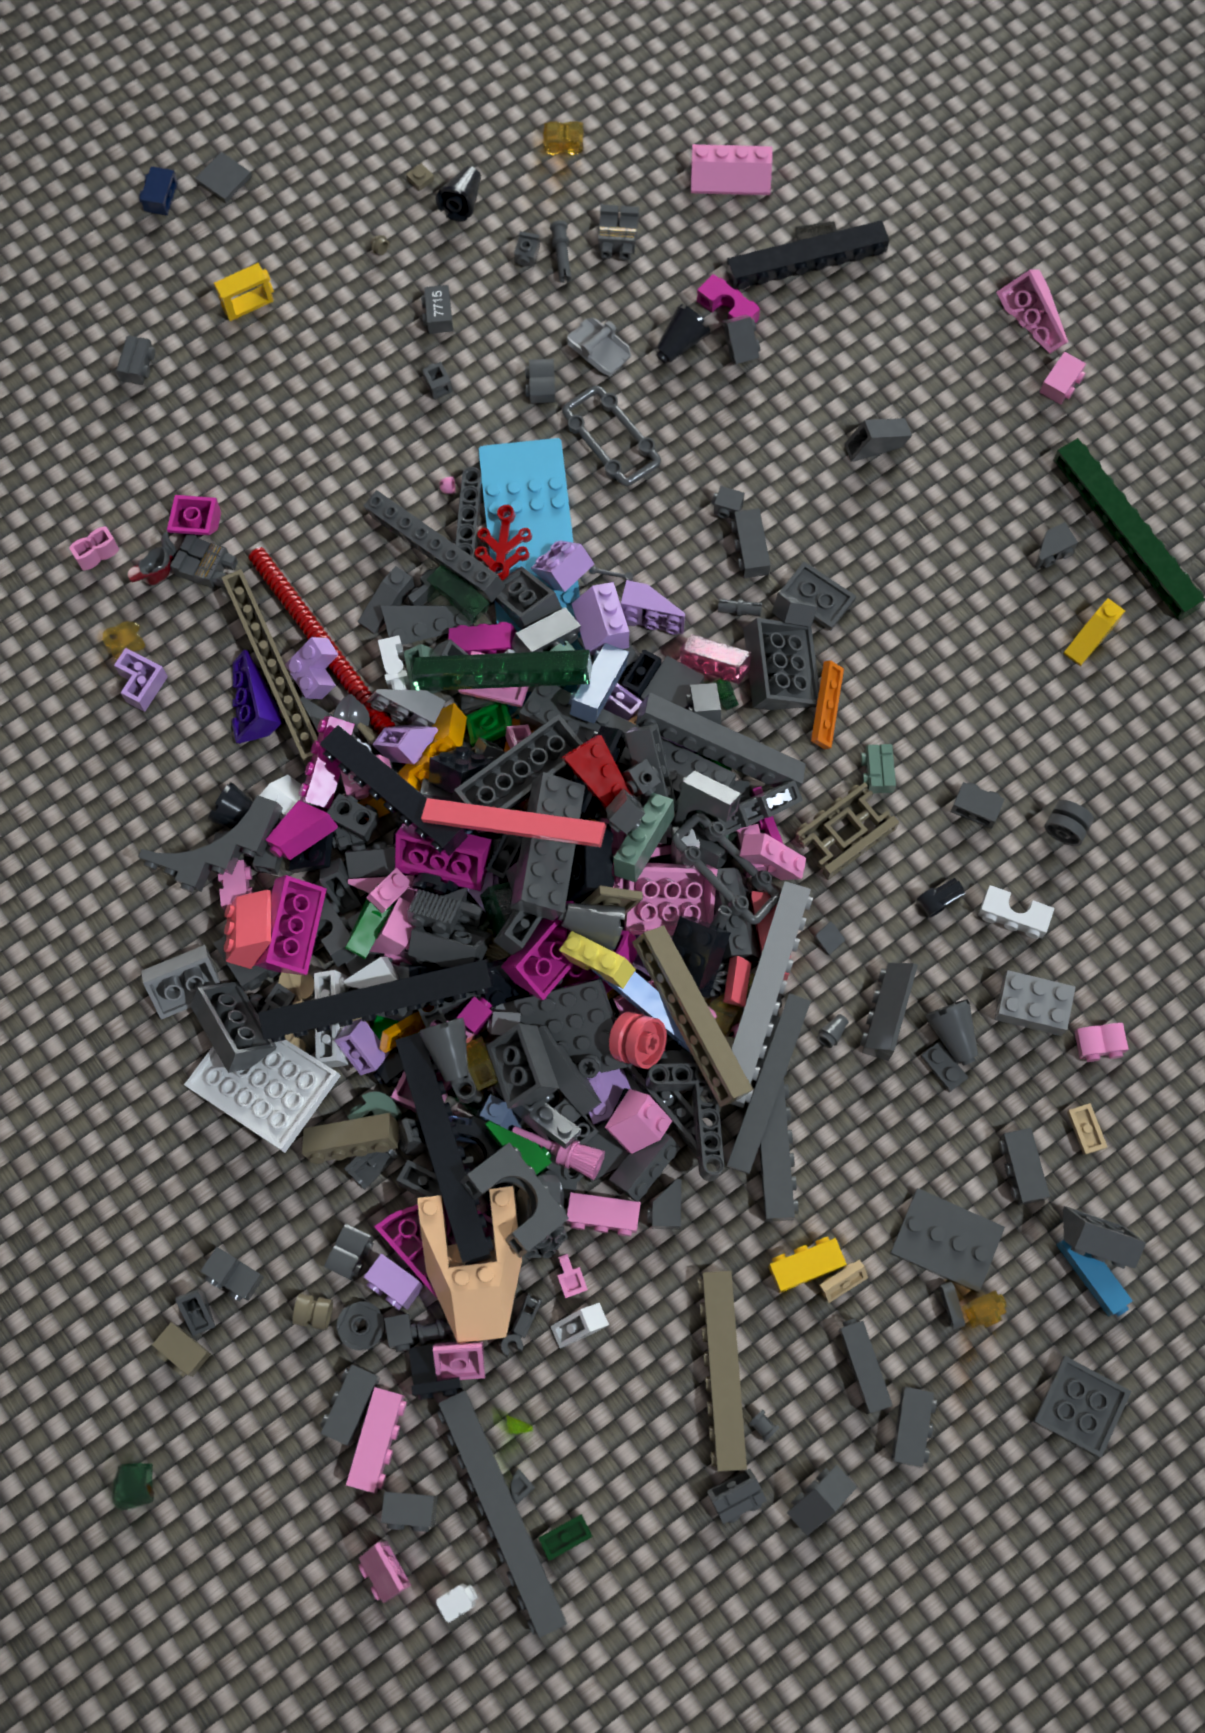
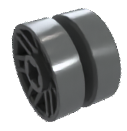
[1044,800,1094,846]

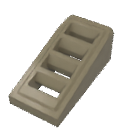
[357,722,379,754]

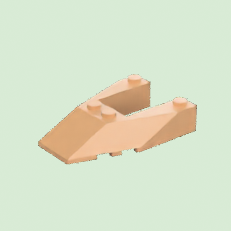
[417,1186,522,1344]

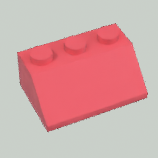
[224,890,271,969]

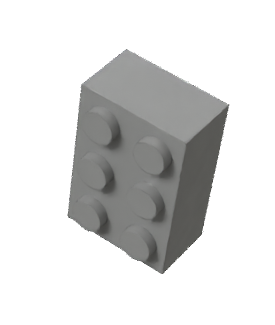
[994,970,1075,1036]

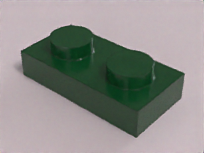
[538,1514,593,1561]

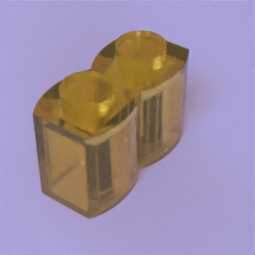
[543,121,584,155]

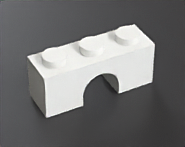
[978,885,1055,939]

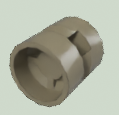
[292,1293,333,1330]

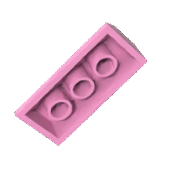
[691,145,772,195]

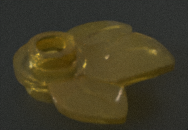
[102,622,145,659]

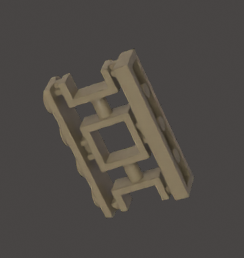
[795,783,899,880]

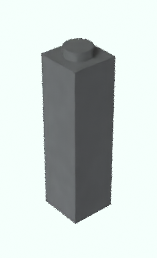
[838,1318,893,1414]

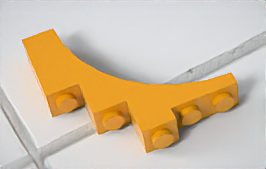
[358,703,467,822]

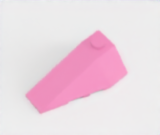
[996,270,1068,353]

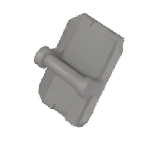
[566,318,631,376]

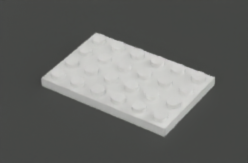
[184,1040,341,1153]

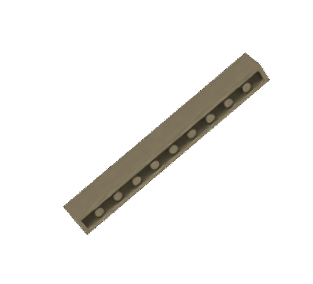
[222,569,318,766]

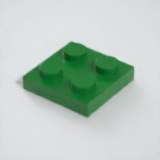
[466,703,513,747]

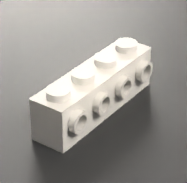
[314,970,350,1068]

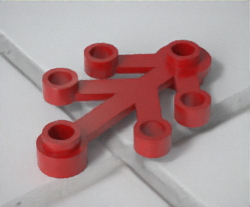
[475,505,532,581]

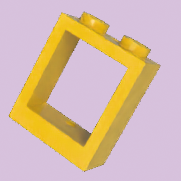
[214,263,274,321]

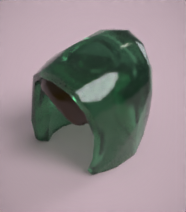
[111,1463,154,1510]

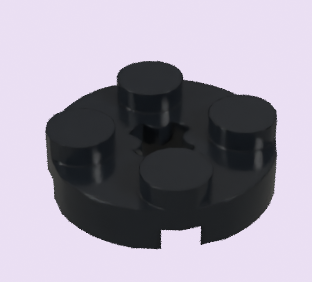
[412,873,459,896]

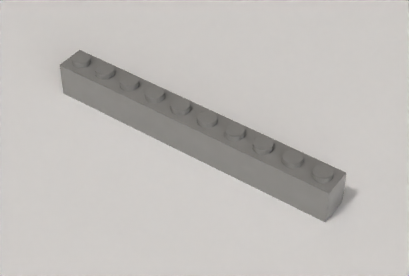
[729,881,813,1108]

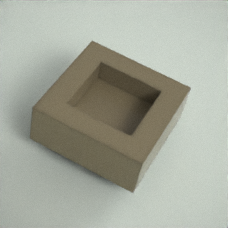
[406,163,434,191]

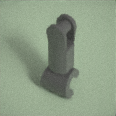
[501,1293,542,1358]

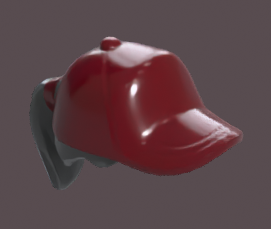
[128,532,177,585]

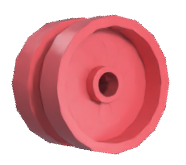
[609,1011,667,1069]

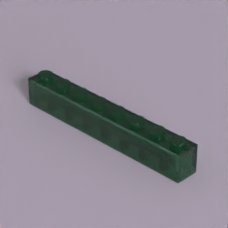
[411,650,592,691]

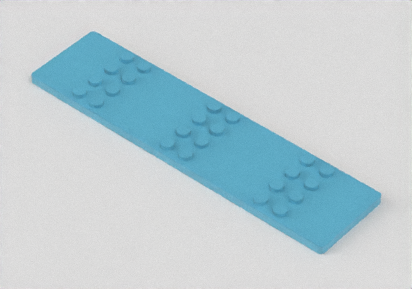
[479,438,588,720]

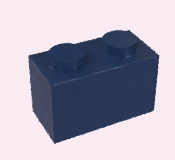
[139,166,178,216]

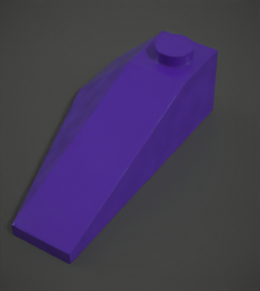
[232,650,281,744]

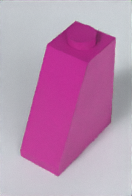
[265,800,338,860]

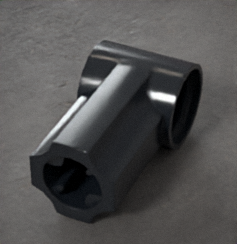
[917,878,965,918]

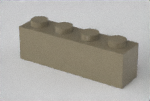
[302,1113,399,1164]

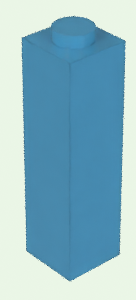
[1056,1240,1133,1317]

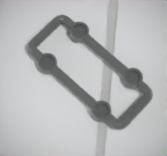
[562,386,661,486]
[672,813,780,925]

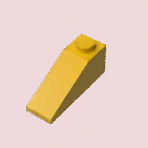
[1063,598,1125,666]

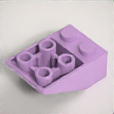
[621,580,685,635]

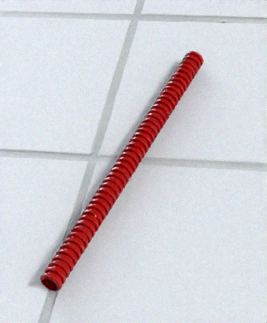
[248,547,406,767]

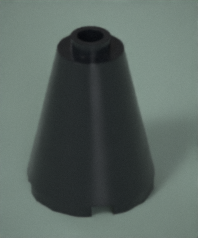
[436,166,481,222]
[656,304,711,363]
[208,782,253,829]

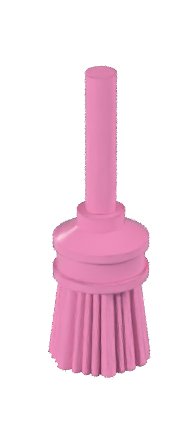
[512,1126,605,1180]

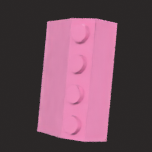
[623,863,718,936]

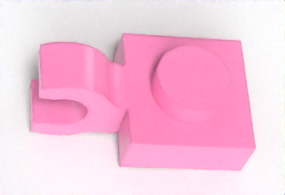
[557,1254,588,1299]

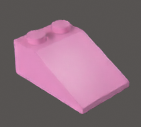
[358,1541,412,1603]

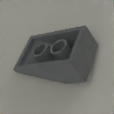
[495,566,562,630]

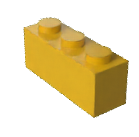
[768,1236,847,1293]

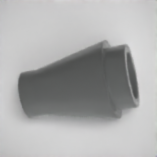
[817,1014,849,1048]

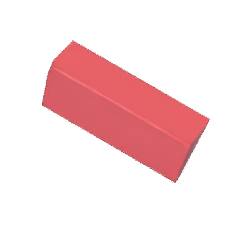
[723,956,751,1008]

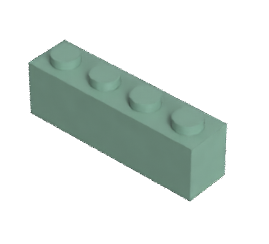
[613,793,674,883]

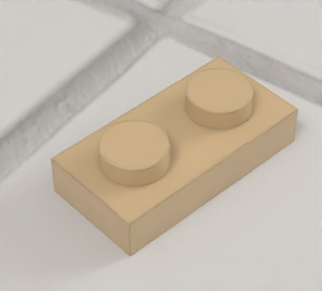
[1067,1103,1107,1155]
[820,1260,868,1303]

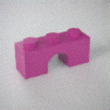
[697,274,760,323]

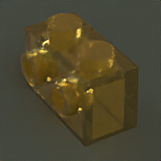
[962,1290,1007,1328]

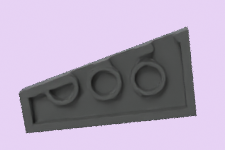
[381,605,475,645]

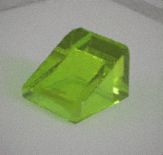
[506,1415,534,1435]

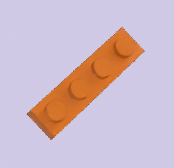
[811,660,844,749]

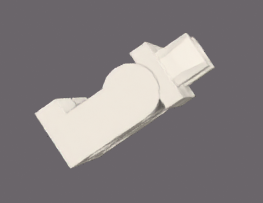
[378,635,411,690]

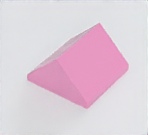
[433,1341,485,1381]

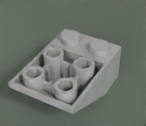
[367,689,445,727]

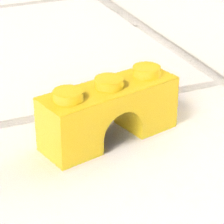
[559,931,636,989]

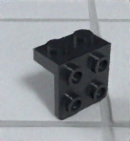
[409,1341,463,1400]

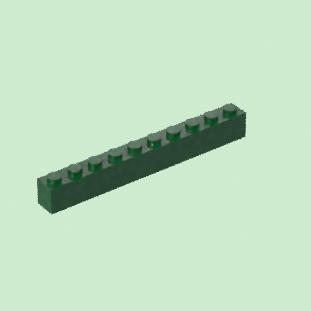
[1053,438,1205,621]

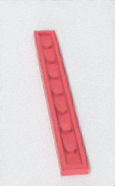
[421,798,606,847]

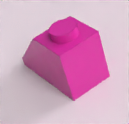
[457,996,493,1036]

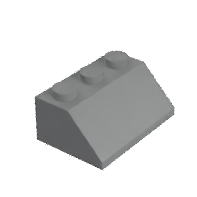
[141,945,221,1020]

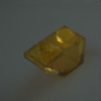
[466,1036,499,1091]

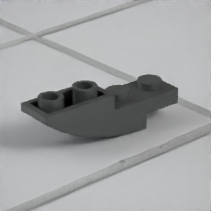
[495,1082,581,1149]

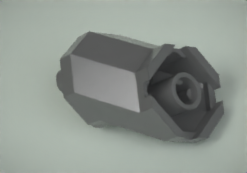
[515,1174,568,1259]

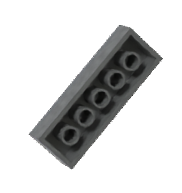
[450,714,583,833]
[510,772,585,921]

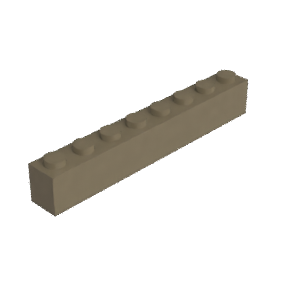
[632,925,753,1107]
[698,1271,747,1472]

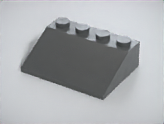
[743,618,819,710]

